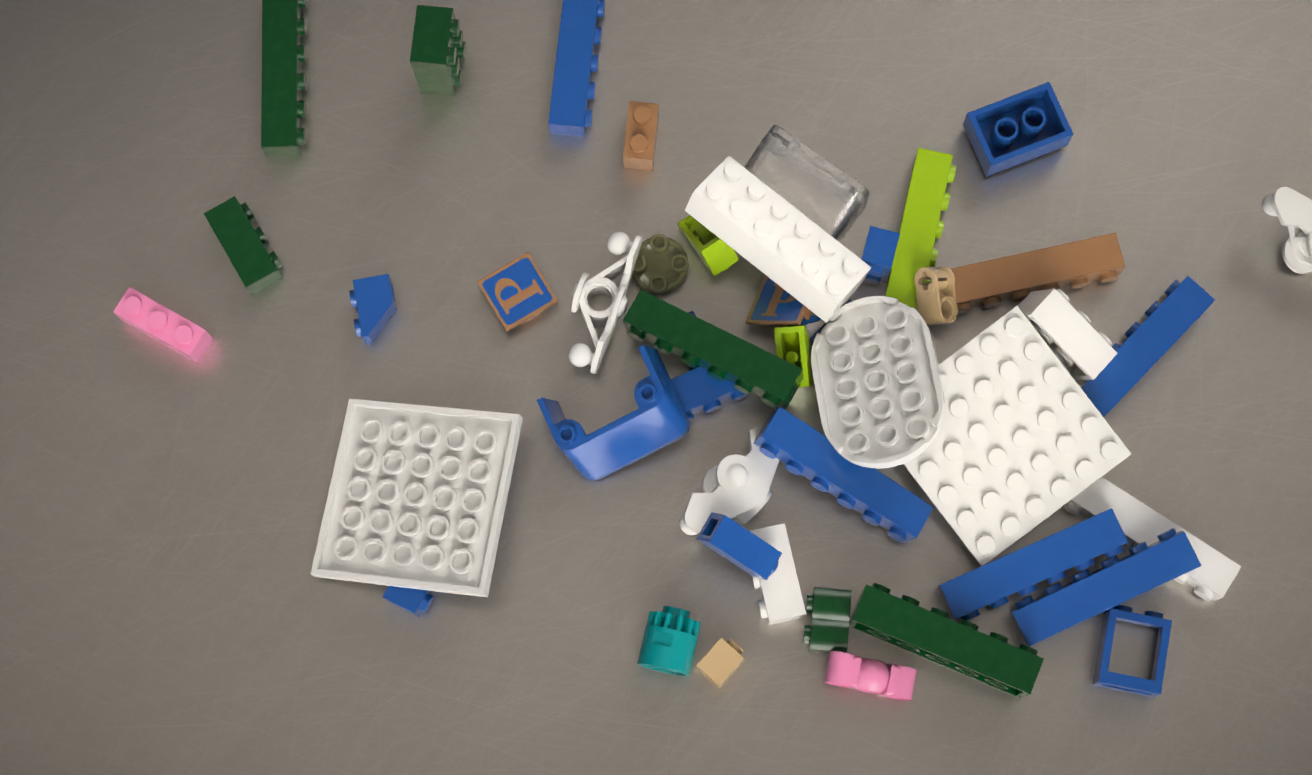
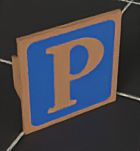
[477,252,558,332]
[745,276,812,326]

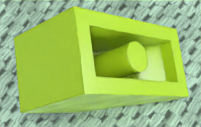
[774,325,815,387]

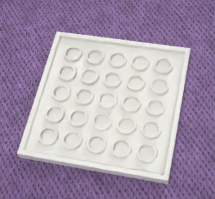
[903,306,1131,566]
[310,398,523,598]

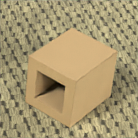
[696,638,744,688]

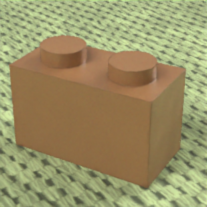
[623,101,659,171]

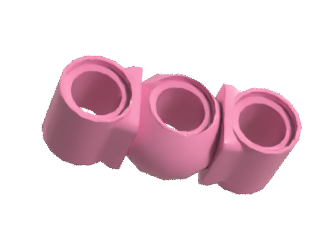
[824,651,917,701]

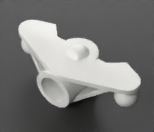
[1262,186,1312,274]
[568,232,642,374]
[680,424,779,535]

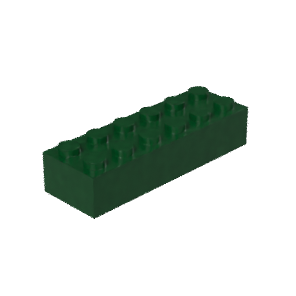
[849,583,1044,699]

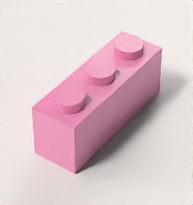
[113,287,213,364]

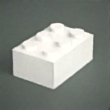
[1018,288,1117,380]

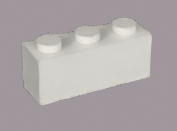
[750,523,806,625]

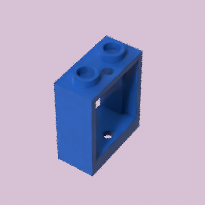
[1093,605,1172,697]

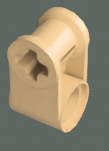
[914,266,958,325]

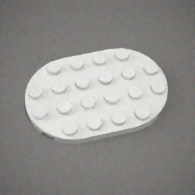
[811,296,945,469]

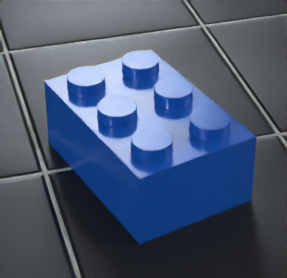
[963,82,1073,177]

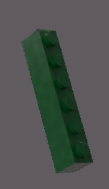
[261,0,307,157]
[623,289,804,409]

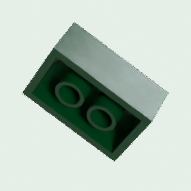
[410,5,466,96]

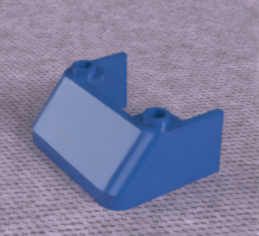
[537,345,690,480]

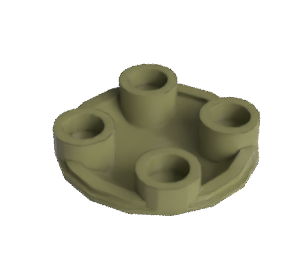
[632,234,689,294]

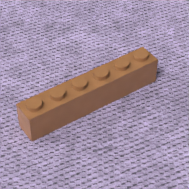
[938,233,1125,314]

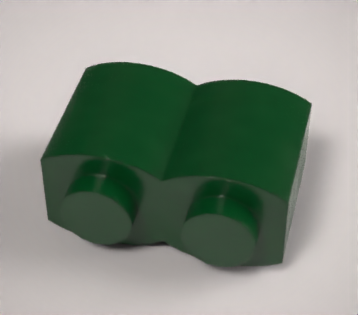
[803,587,852,654]

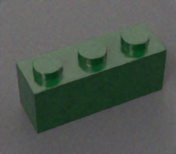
[203,196,283,295]

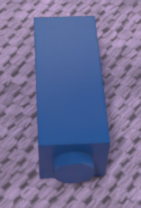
[696,512,782,580]

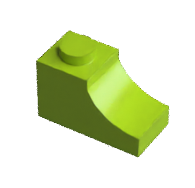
[677,215,739,276]

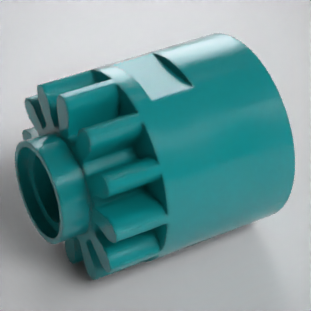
[637,606,701,677]

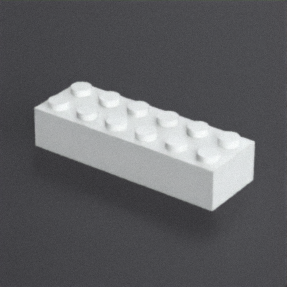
[685,156,871,323]

